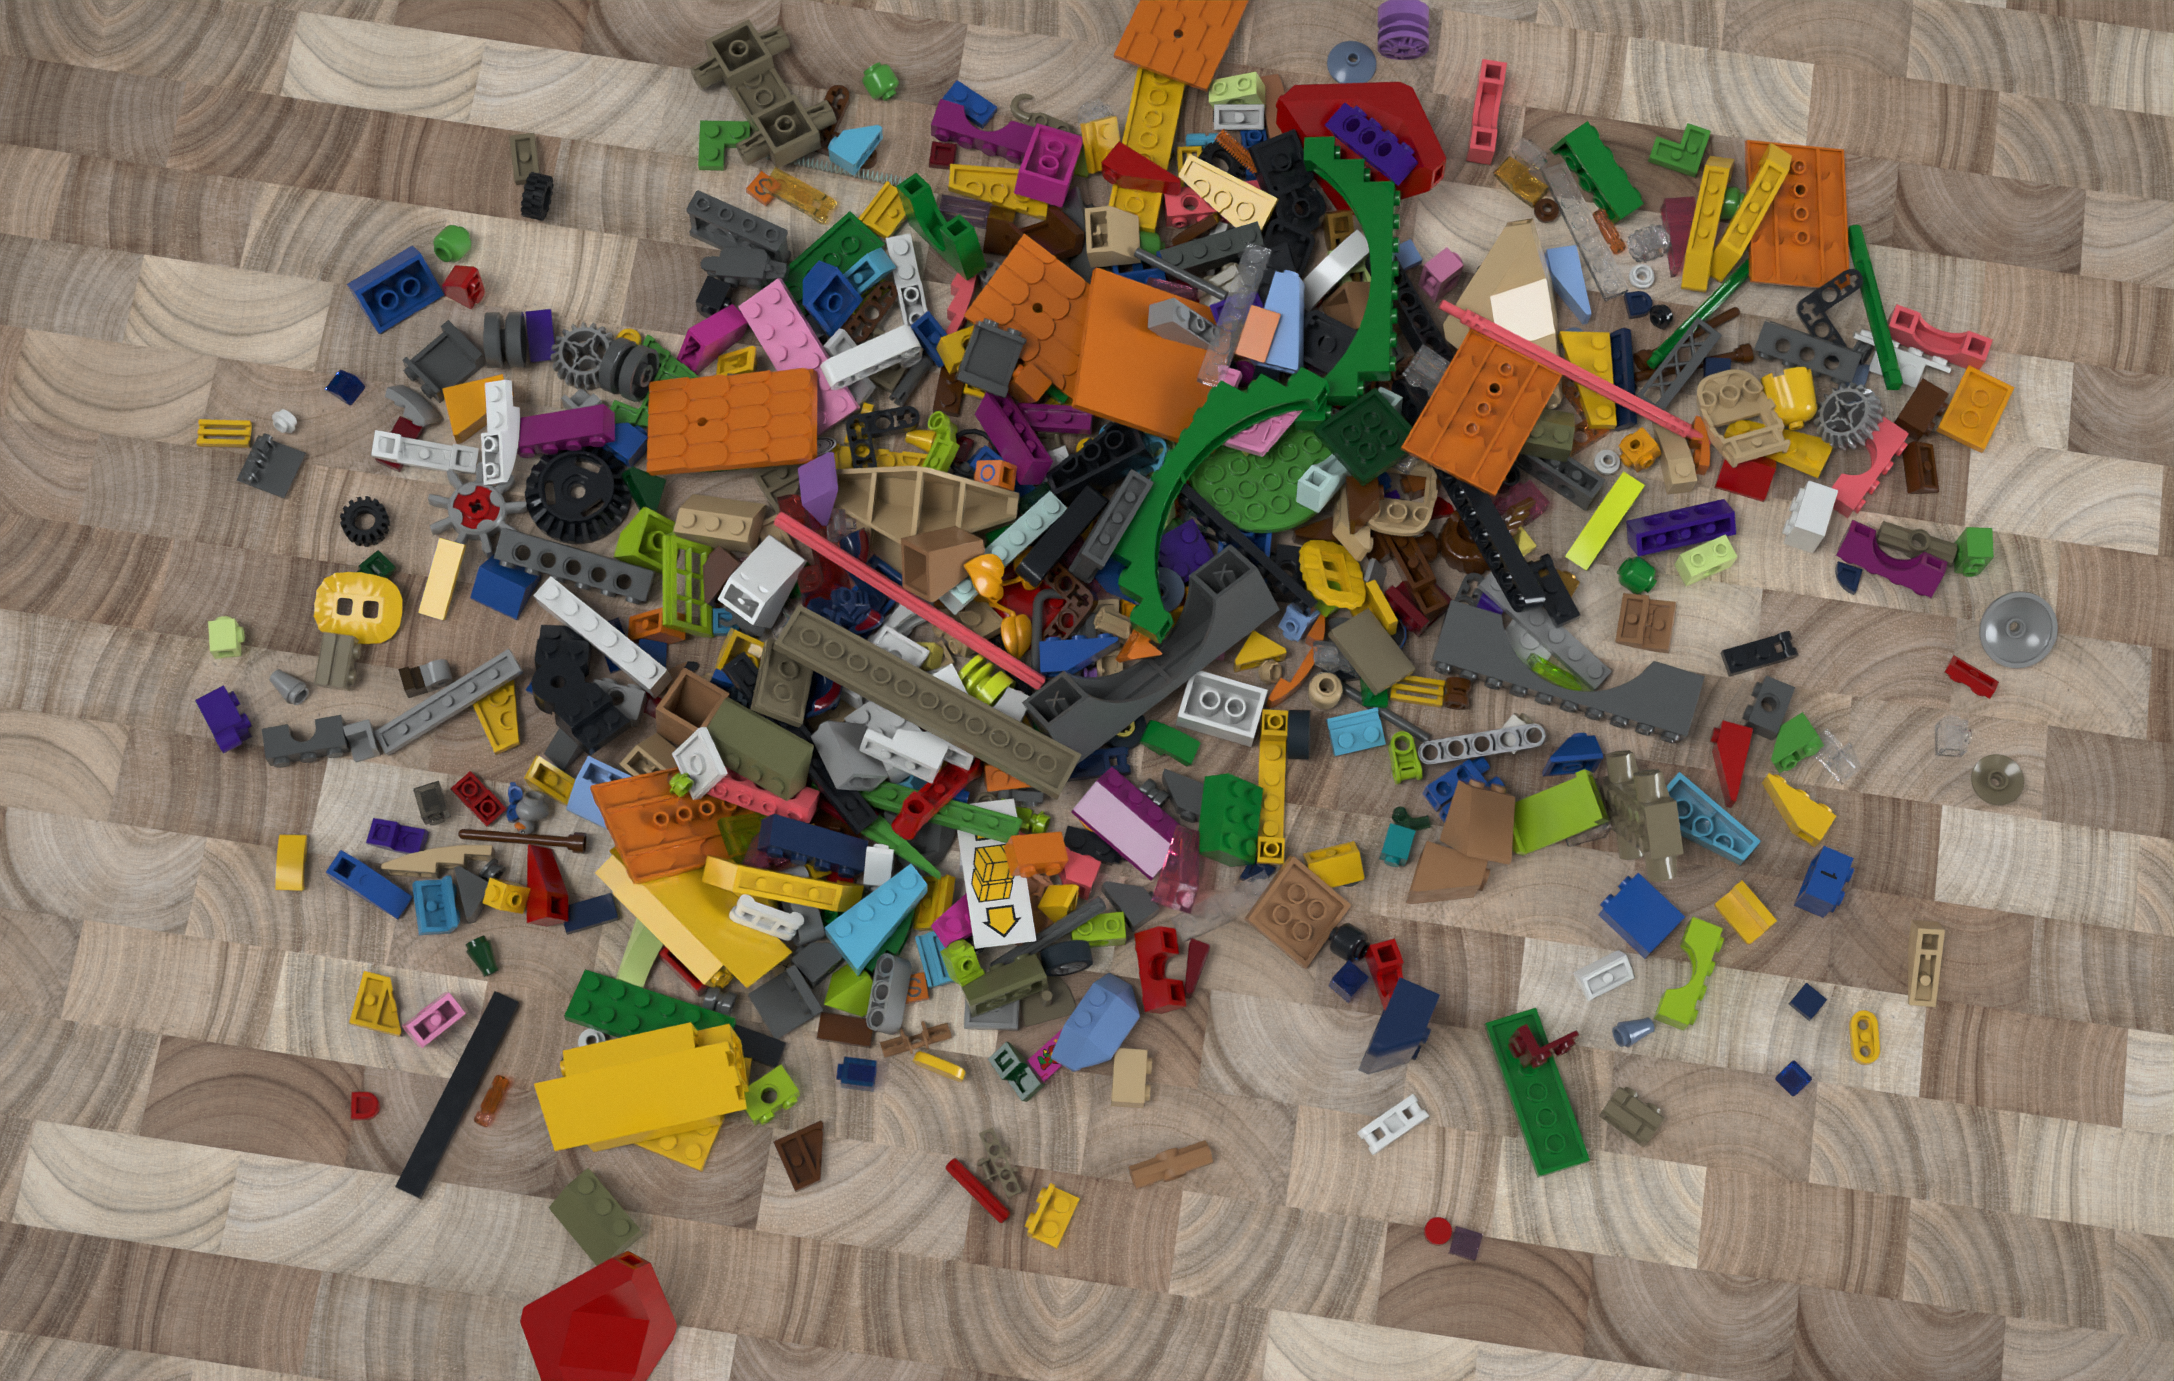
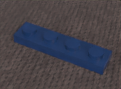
[1610,327,1637,432]

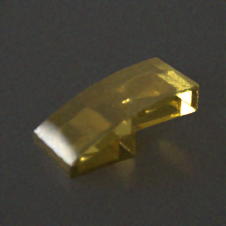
[1493,156,1549,208]

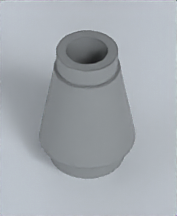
[270,669,309,705]

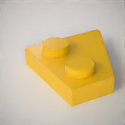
[349,971,401,1037]

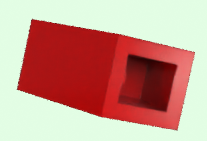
[442,265,485,309]

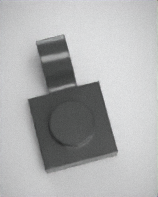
[719,606,766,638]

